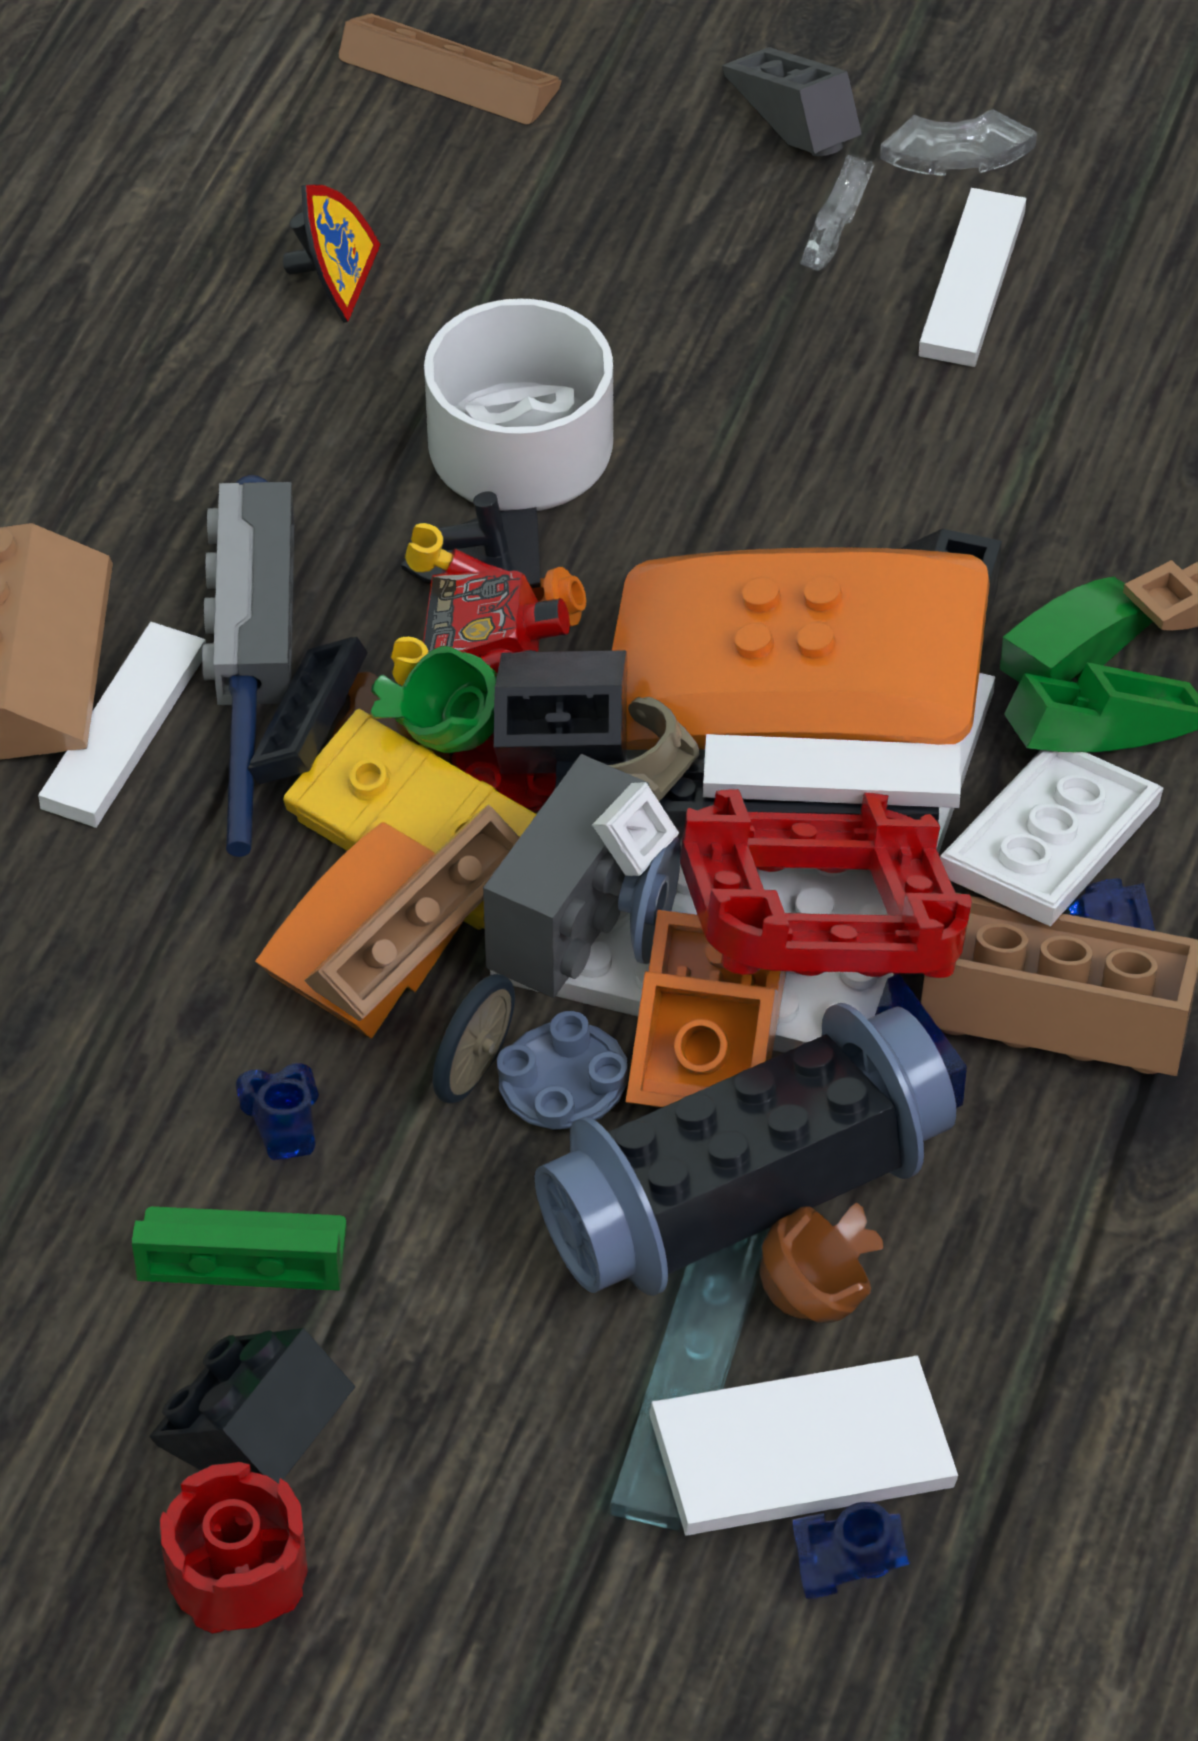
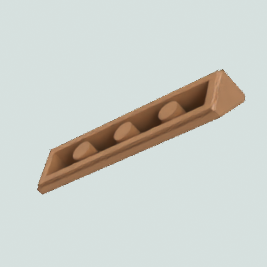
[339,13,562,124]
[304,805,520,1021]

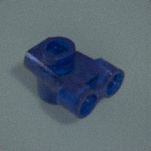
[235,1063,319,1160]
[793,1502,910,1599]

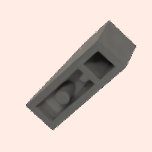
[722,47,862,156]

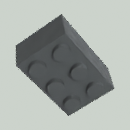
[483,754,649,998]

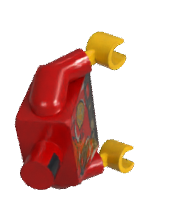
[391,523,570,686]

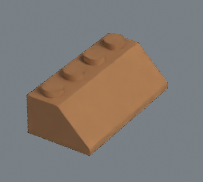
[0,523,113,760]
[918,893,1198,1076]

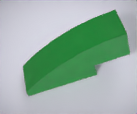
[1000,577,1153,683]
[1004,662,1198,752]

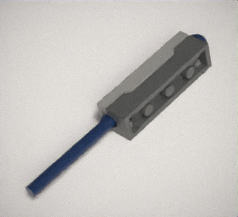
[202,475,295,857]

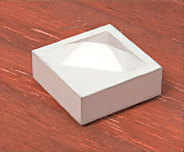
[592,782,679,876]

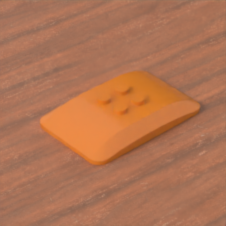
[612,547,990,750]

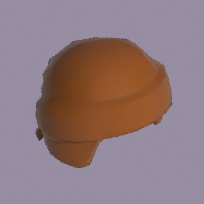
[760,1202,883,1323]

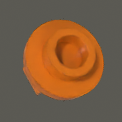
[532,567,586,627]

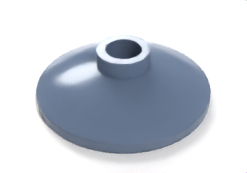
[618,837,681,964]

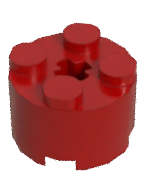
[160,1462,308,1633]

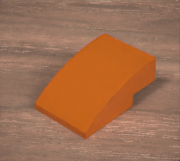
[255,822,464,1039]
[626,910,786,1108]

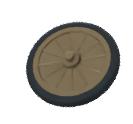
[433,974,515,1104]

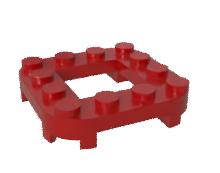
[680,789,972,978]

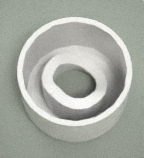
[424,299,613,511]

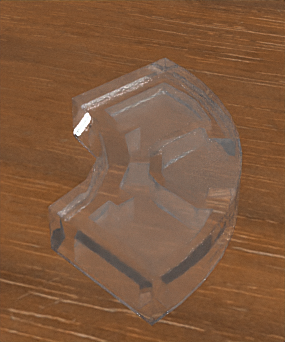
[880,109,1037,176]
[800,154,874,271]

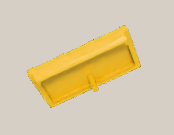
[283,709,537,930]

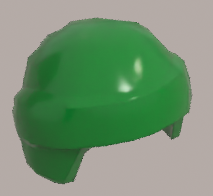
[371,646,497,753]

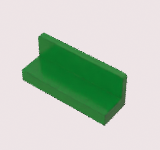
[132,1206,347,1291]

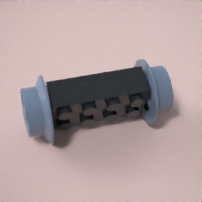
[535,1003,956,1296]

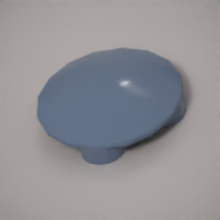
[497,1011,628,1130]

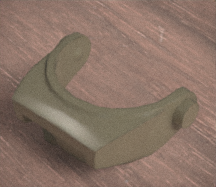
[608,697,700,801]

